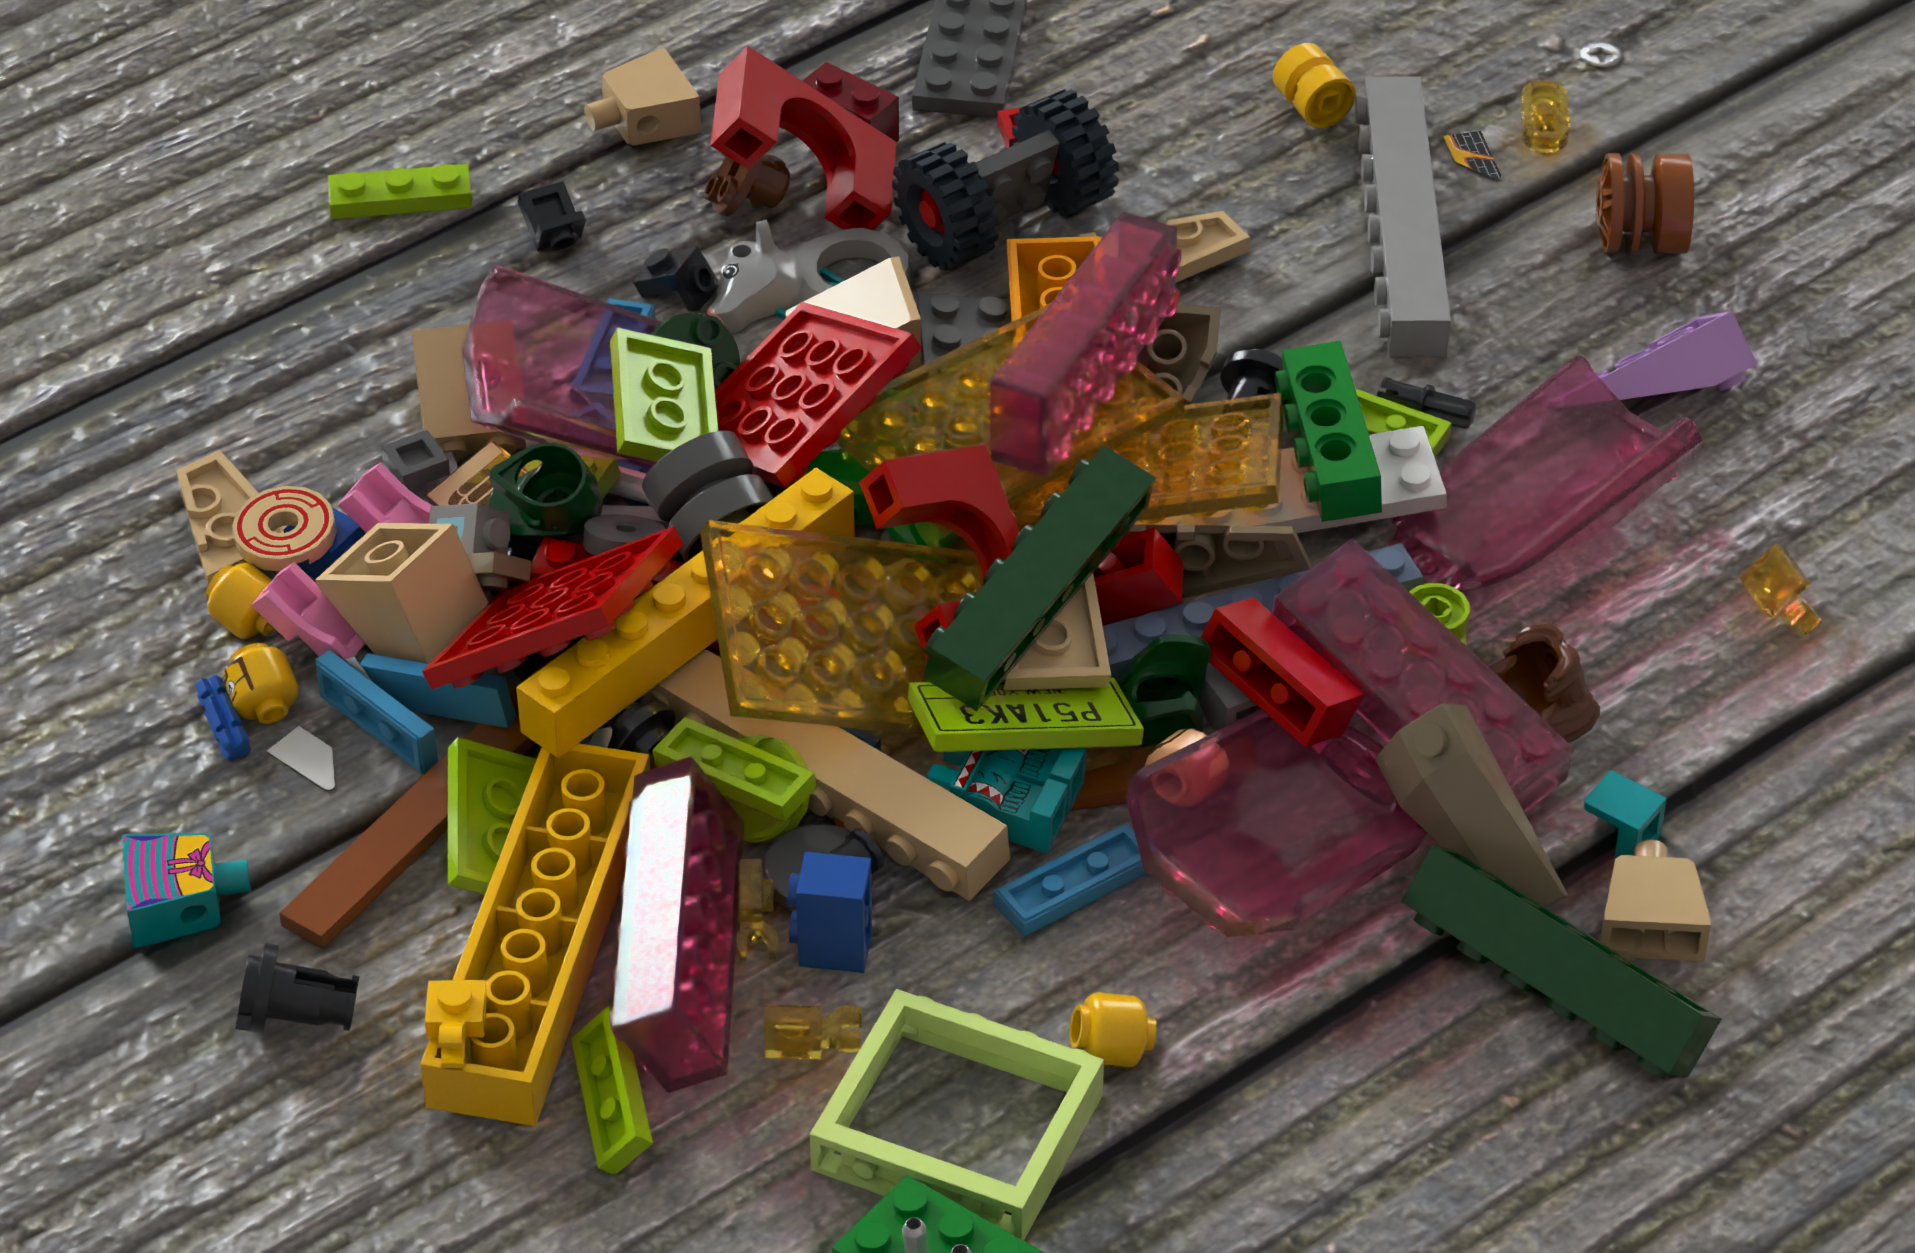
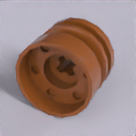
[1596,153,1694,254]

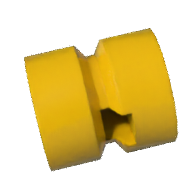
[1273,43,1356,128]

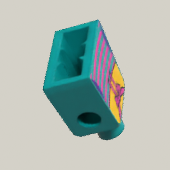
[122,833,251,948]

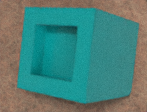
[1584,770,1667,858]

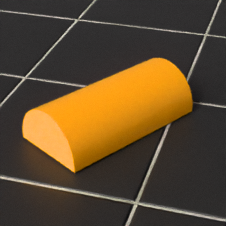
[1006,236,1114,408]

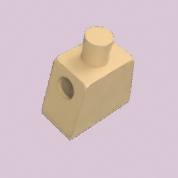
[584,48,701,146]
[1600,840,1711,962]

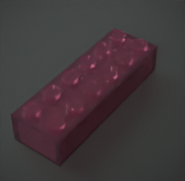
[990,211,1182,478]
[1273,538,1574,813]
[609,756,744,1093]

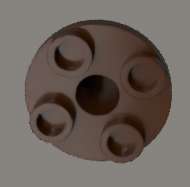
[704,153,790,217]

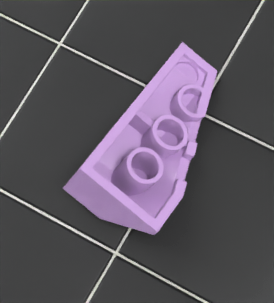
[1548,311,1757,409]

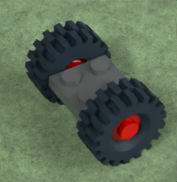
[892,89,1119,271]

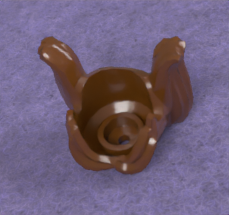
[1454,624,1600,766]

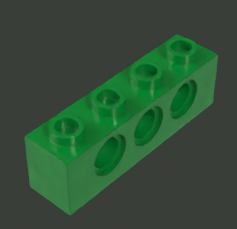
[1275,341,1382,522]

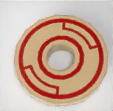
[232,486,337,571]

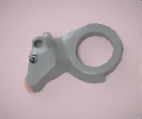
[707,220,913,334]

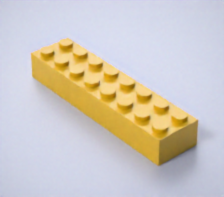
[420,743,652,1127]

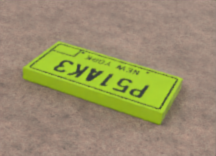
[908,678,1144,752]

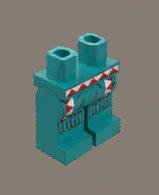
[926,748,1087,854]

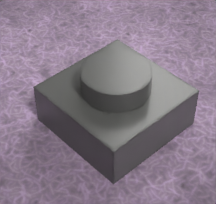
[381,430,450,489]

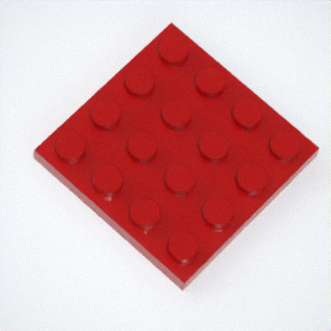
[715,302,922,488]
[422,526,683,690]

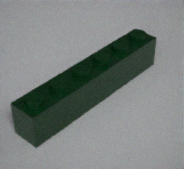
[923,446,1156,712]
[1401,845,1722,1079]

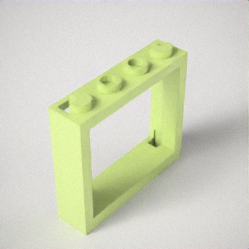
[809,989,1104,1241]

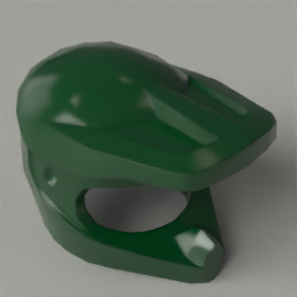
[489,442,603,541]
[1118,634,1211,747]

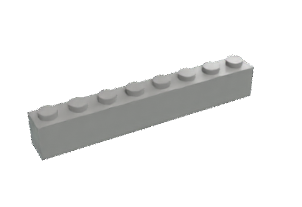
[1355,77,1451,357]

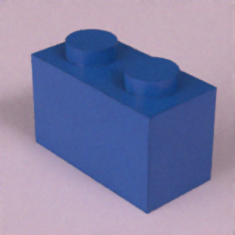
[787,852,872,973]

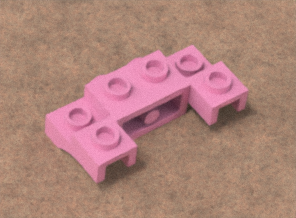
[251,462,433,660]

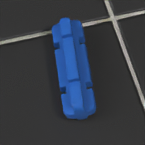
[195,675,251,761]

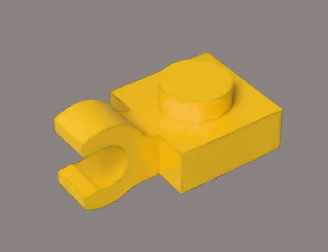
[425,980,487,1068]

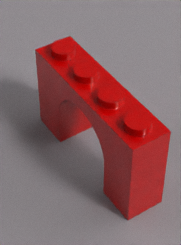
[710,45,897,230]
[860,444,1020,660]

